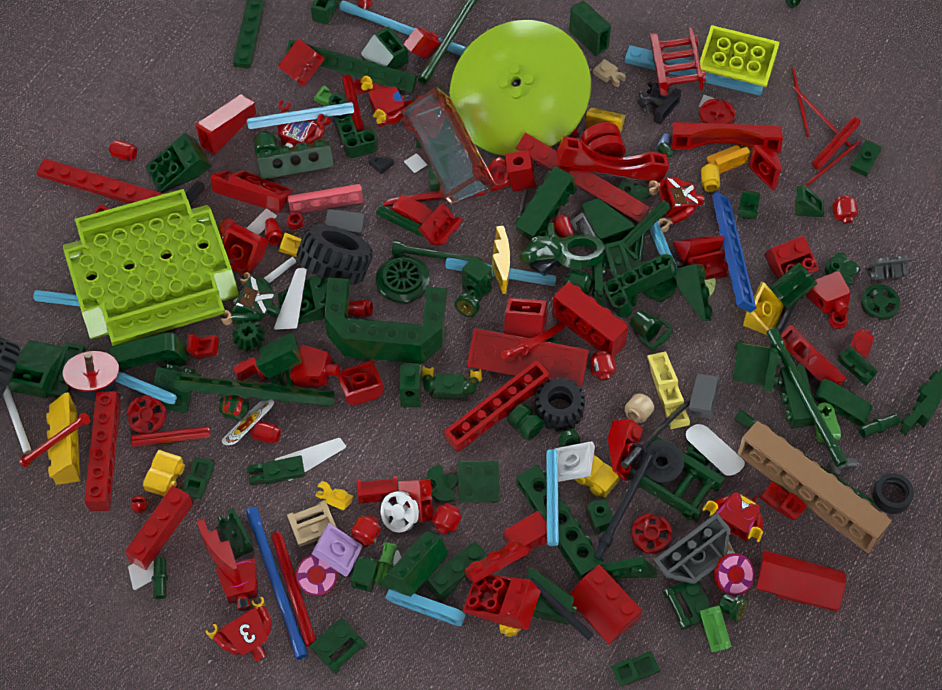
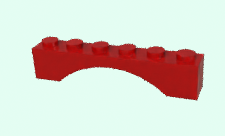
[671,122,783,153]
[556,136,669,183]

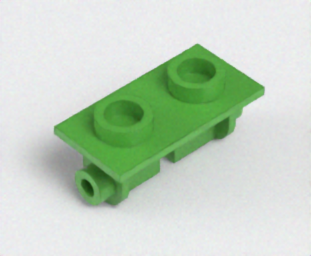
[700,606,732,653]

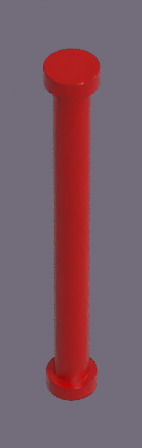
[19,413,90,467]

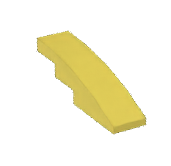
[647,351,690,430]

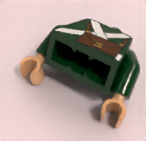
[221,272,281,325]

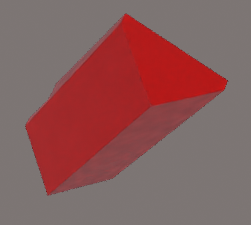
[211,170,293,213]
[756,550,846,612]

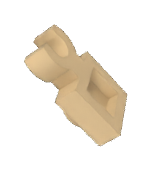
[593,59,626,87]

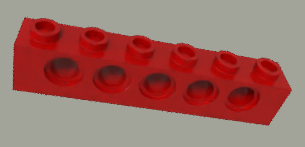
[444,360,550,453]
[85,392,121,511]

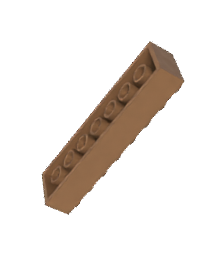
[737,421,892,554]

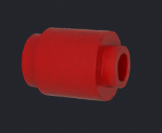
[109,139,138,161]
[250,420,281,444]

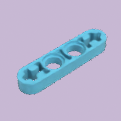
[386,589,466,626]

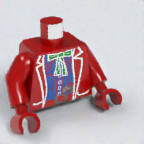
[277,100,331,148]

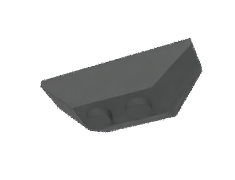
[653,513,731,584]

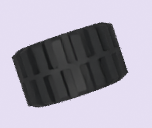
[535,377,585,431]

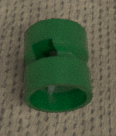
[507,403,545,440]

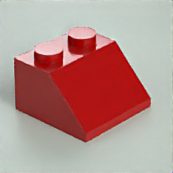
[222,225,269,275]

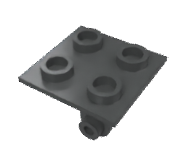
[866,255,915,281]

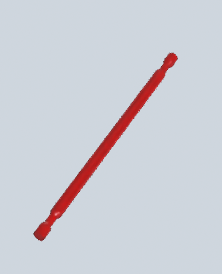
[791,67,810,137]
[792,86,851,147]
[805,140,861,187]

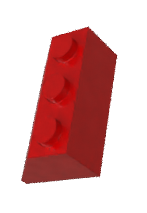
[569,564,642,645]

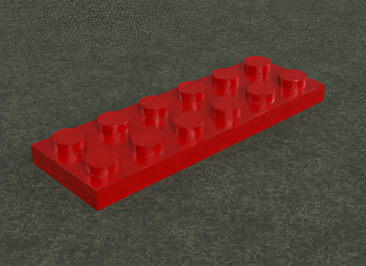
[467,328,589,388]

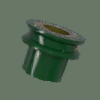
[455,289,482,317]
[719,593,748,623]

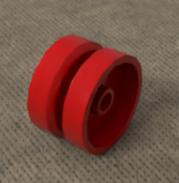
[581,122,626,157]

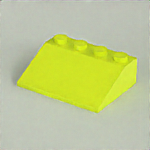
[700,25,780,87]

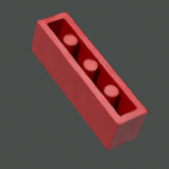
[125,485,193,570]

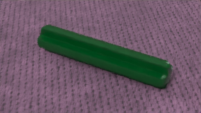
[376,205,423,236]

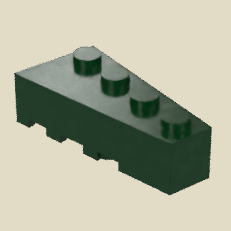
[515,166,577,240]

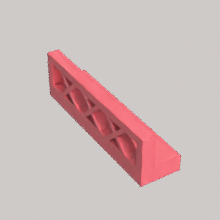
[288,184,363,213]

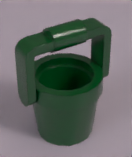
[630,310,673,351]

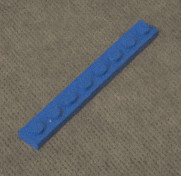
[712,191,756,313]

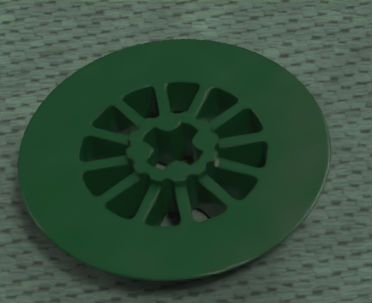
[376,256,430,303]

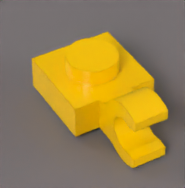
[315,481,353,511]

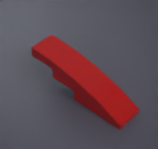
[196,519,241,584]

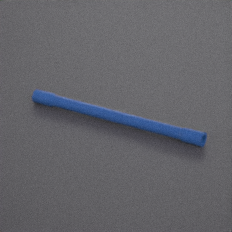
[246,507,308,660]

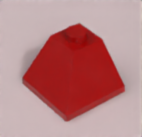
[749,144,782,191]

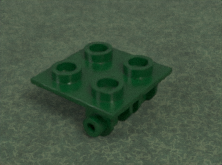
[458,461,499,502]

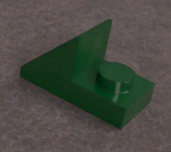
[795,184,824,217]

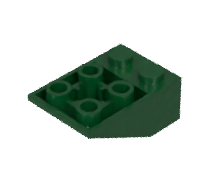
[145,133,211,193]
[278,275,328,324]
[7,340,64,399]

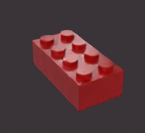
[552,282,628,357]

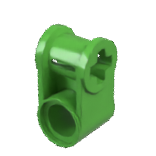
[815,403,841,443]

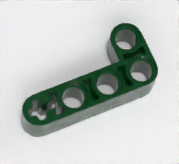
[328,93,378,158]
[604,254,677,318]
[108,333,187,371]

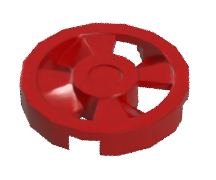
[127,395,166,434]
[631,513,672,554]

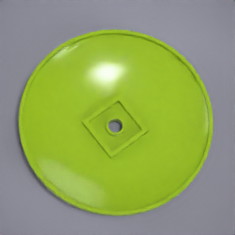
[450,20,591,157]

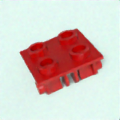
[278,38,325,87]

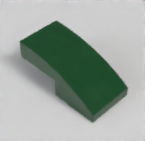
[182,457,216,500]
[611,651,661,687]

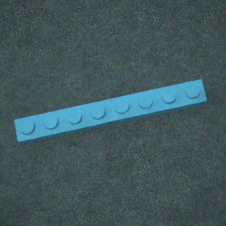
[625,45,763,96]

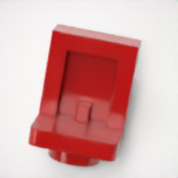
[850,328,875,358]
[187,334,219,359]
[233,357,265,382]

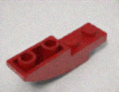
[781,324,847,386]

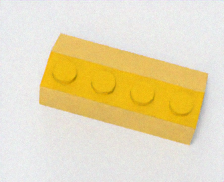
[46,393,81,485]

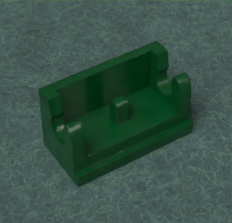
[770,263,818,308]
[217,508,253,559]

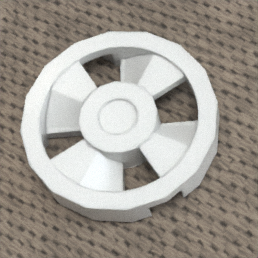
[381,491,419,533]

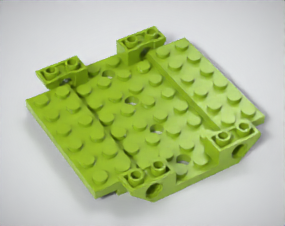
[63,189,239,346]

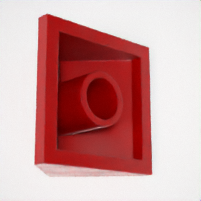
[673,236,724,264]

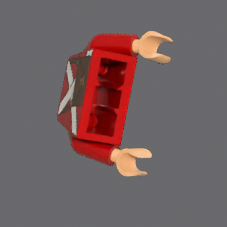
[648,177,704,232]

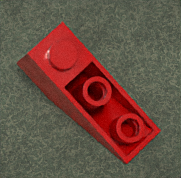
[607,419,643,481]

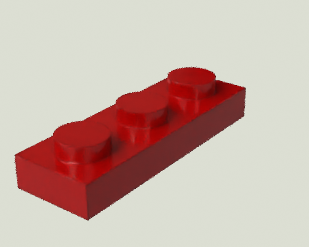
[464,540,529,583]

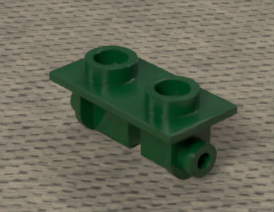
[837,346,879,386]

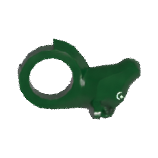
[520,223,605,270]

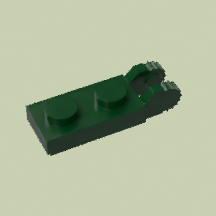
[247,455,305,485]

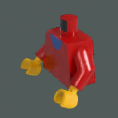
[360,76,413,127]

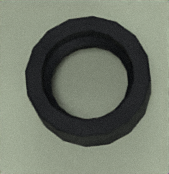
[872,473,915,514]

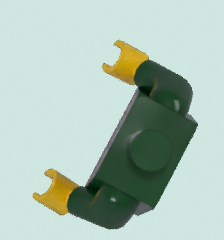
[421,366,482,401]

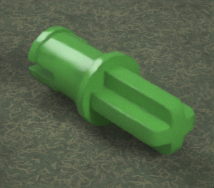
[375,542,397,584]

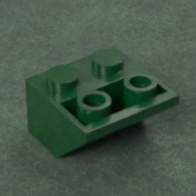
[361,26,409,69]

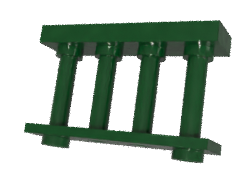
[628,436,724,523]

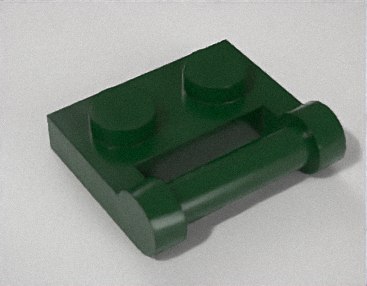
[663,581,712,630]
[310,617,367,674]

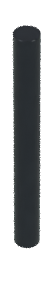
[529,577,594,641]

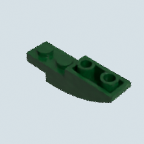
[900,368,942,436]

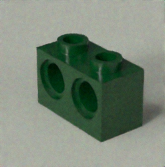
[462,256,493,298]

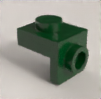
[738,190,760,219]

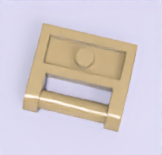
[287,500,337,547]

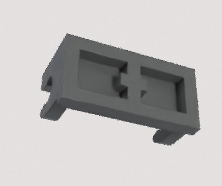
[325,209,366,236]
[689,374,720,420]

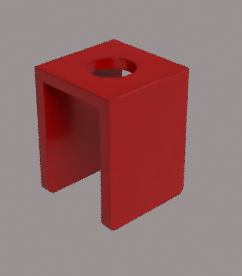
[505,149,536,191]

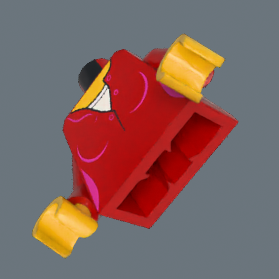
[703,490,763,542]

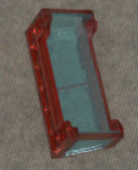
[400,87,495,204]

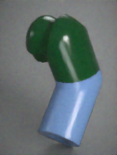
[657,133,673,158]

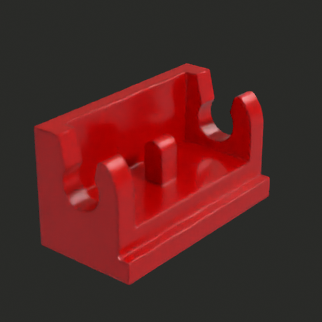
[686,250,729,280]
[356,475,398,504]

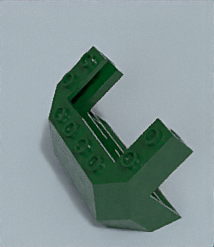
[325,277,448,364]

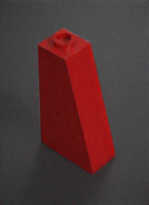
[196,94,256,155]

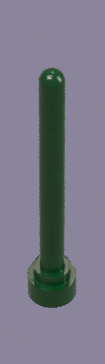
[392,240,481,261]

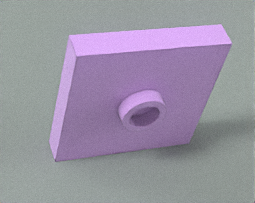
[311,523,363,576]

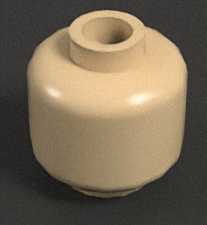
[625,394,654,423]

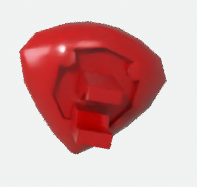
[485,157,511,191]

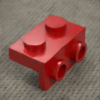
[418,204,463,246]

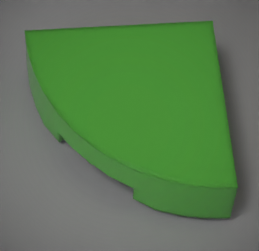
[314,85,331,106]

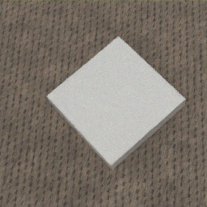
[555,441,595,482]

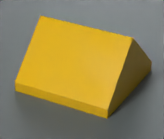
[585,107,626,133]
[743,282,785,336]

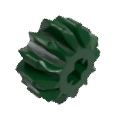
[232,319,265,353]

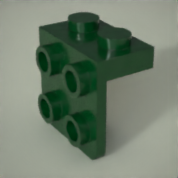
[255,333,302,379]
[733,343,781,392]
[153,363,202,413]

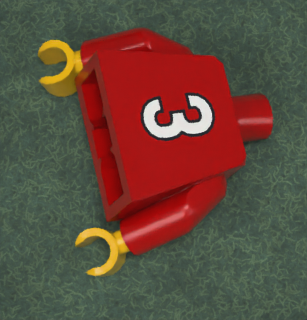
[206,597,271,662]

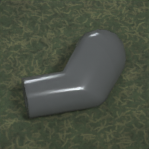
[829,458,857,475]

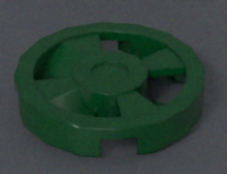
[861,284,900,320]

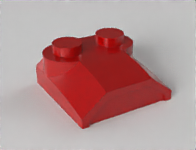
[337,360,385,405]

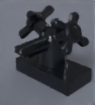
[638,82,682,125]

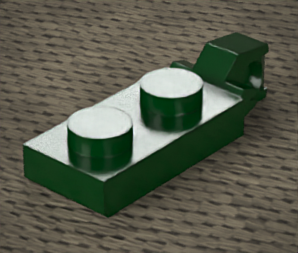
[591,260,607,308]

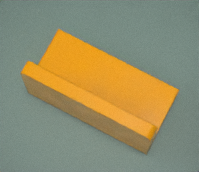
[706,145,750,174]

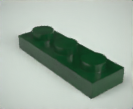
[47,342,86,398]

